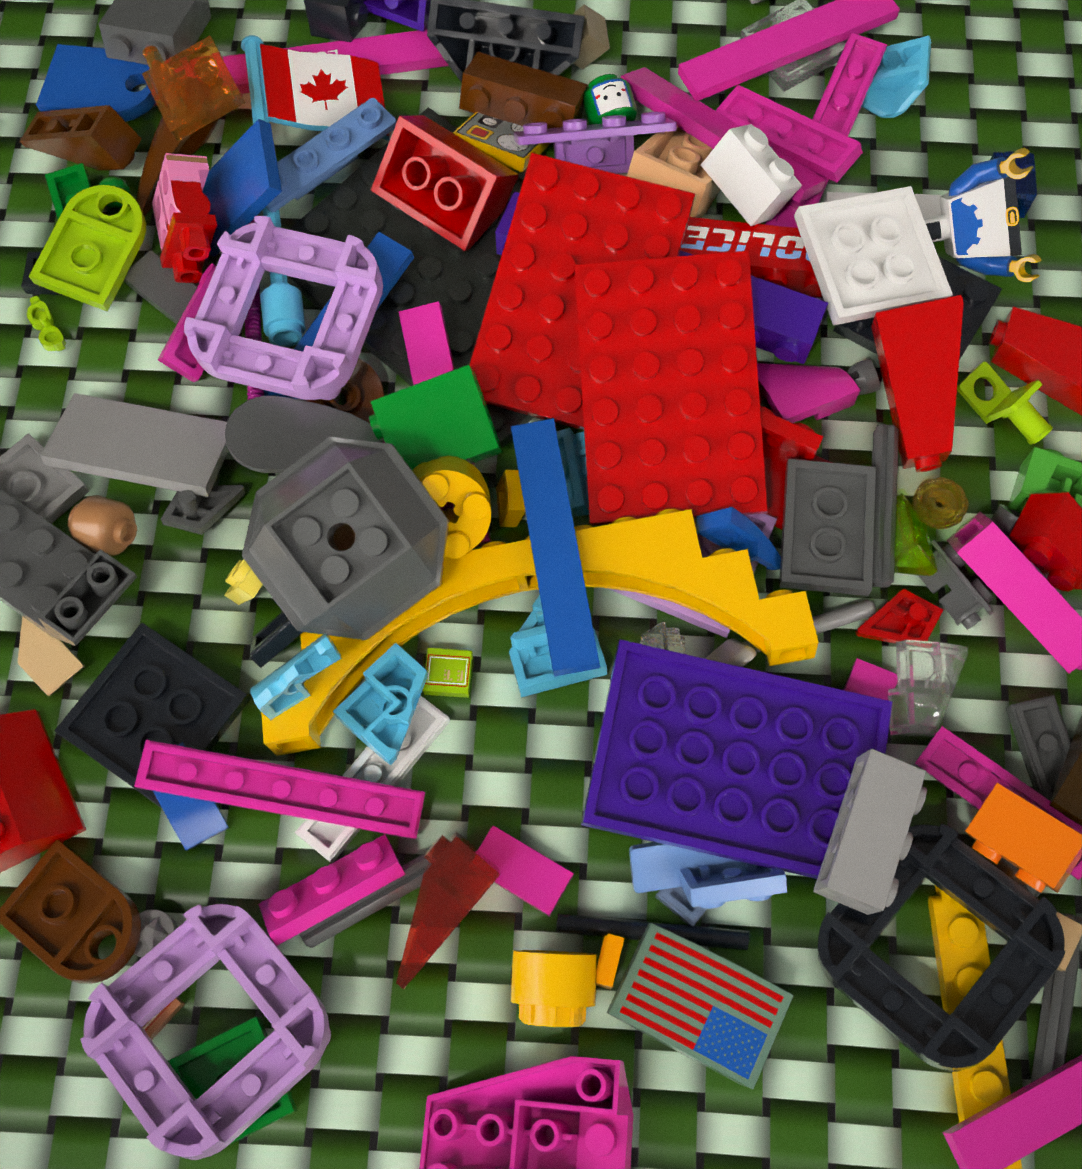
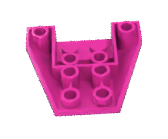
[419,1056,634,1169]

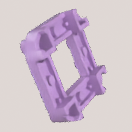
[184,216,383,400]
[80,904,331,1160]

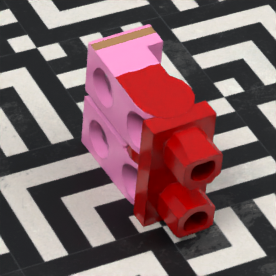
[152,153,217,283]

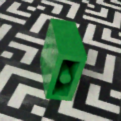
[369,365,503,470]

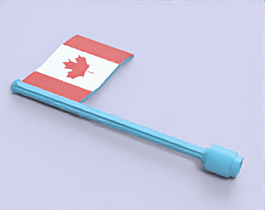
[241,35,390,347]

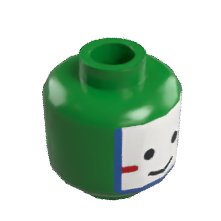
[583,74,638,125]

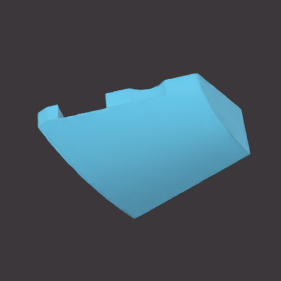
[250,633,342,720]
[333,643,428,765]

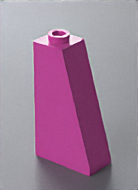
[947,511,1082,674]

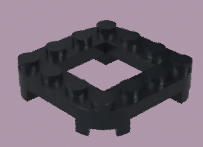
[818,824,1065,1072]

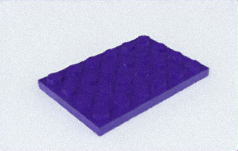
[581,639,892,879]

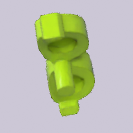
[27,295,66,352]

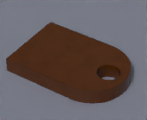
[0,839,141,984]

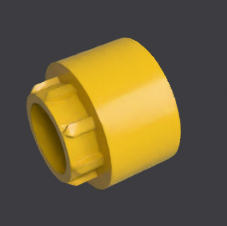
[511,950,597,1027]

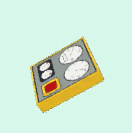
[453,112,552,172]

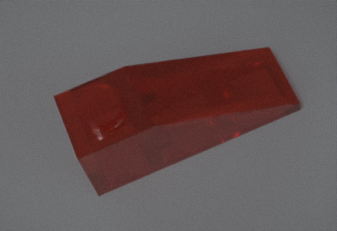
[396,831,501,990]

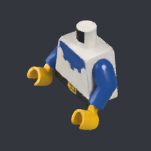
[924,148,1042,282]

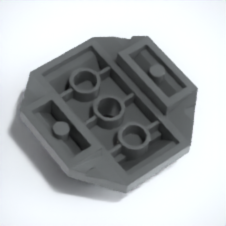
[242,437,449,640]

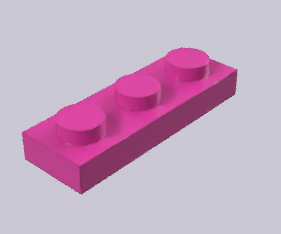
[259,834,405,946]

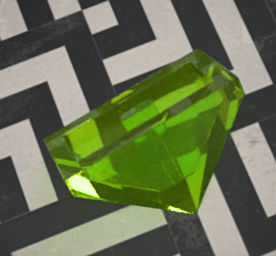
[894,493,938,576]

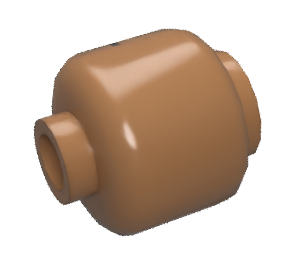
[68,495,137,556]

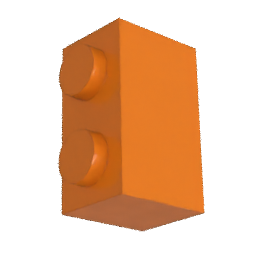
[965,783,1082,893]

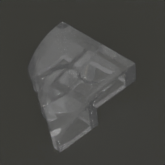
[888,640,968,737]

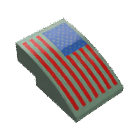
[606,923,794,1089]

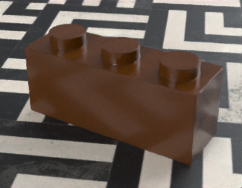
[459,52,588,129]

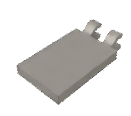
[0,433,89,524]

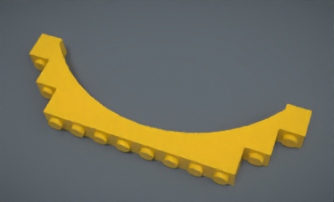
[261,509,819,756]

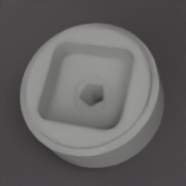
[134,910,178,958]

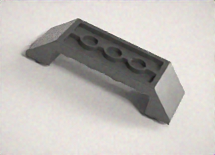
[0,489,137,646]

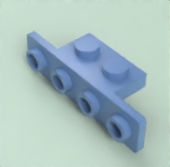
[266,98,396,213]
[629,842,787,909]

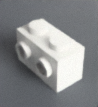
[701,124,802,226]

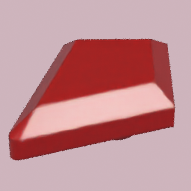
[856,588,943,649]

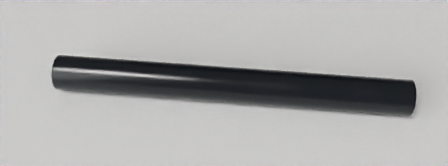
[556,913,749,951]

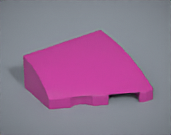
[757,363,860,423]

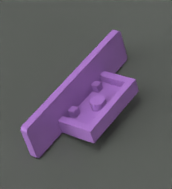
[514,112,677,174]

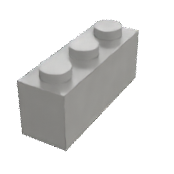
[813,749,927,915]

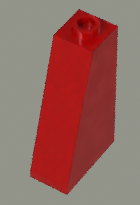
[871,295,964,472]
[989,306,1082,416]

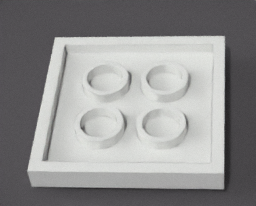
[794,186,953,326]

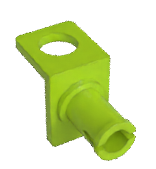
[957,362,1053,445]

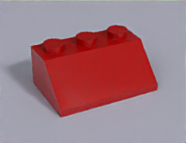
[371,115,519,251]
[0,709,87,873]

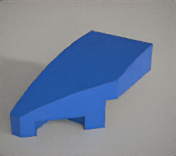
[696,507,781,570]

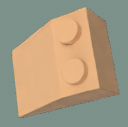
[627,127,720,218]

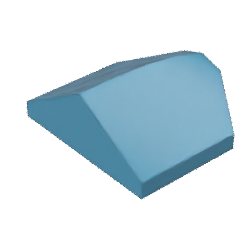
[862,36,931,118]

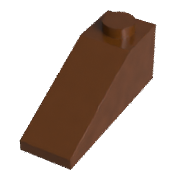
[19,105,142,171]

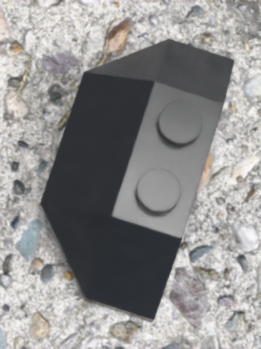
[427,0,585,83]

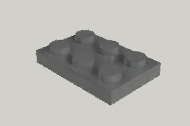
[779,459,876,596]

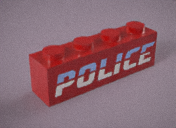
[680,217,823,298]

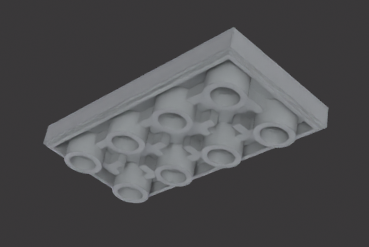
[40,393,229,497]

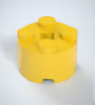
[412,456,491,559]

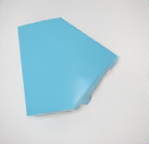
[509,595,607,698]

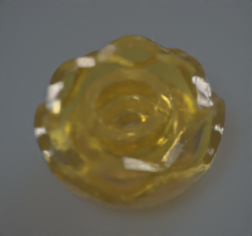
[912,477,969,530]

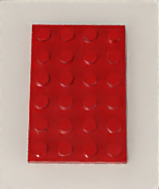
[470,153,695,430]
[574,251,768,525]

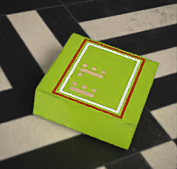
[423,648,473,698]

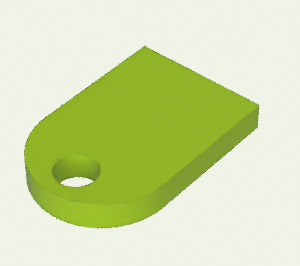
[29,185,146,312]

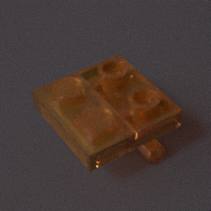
[142,36,246,141]

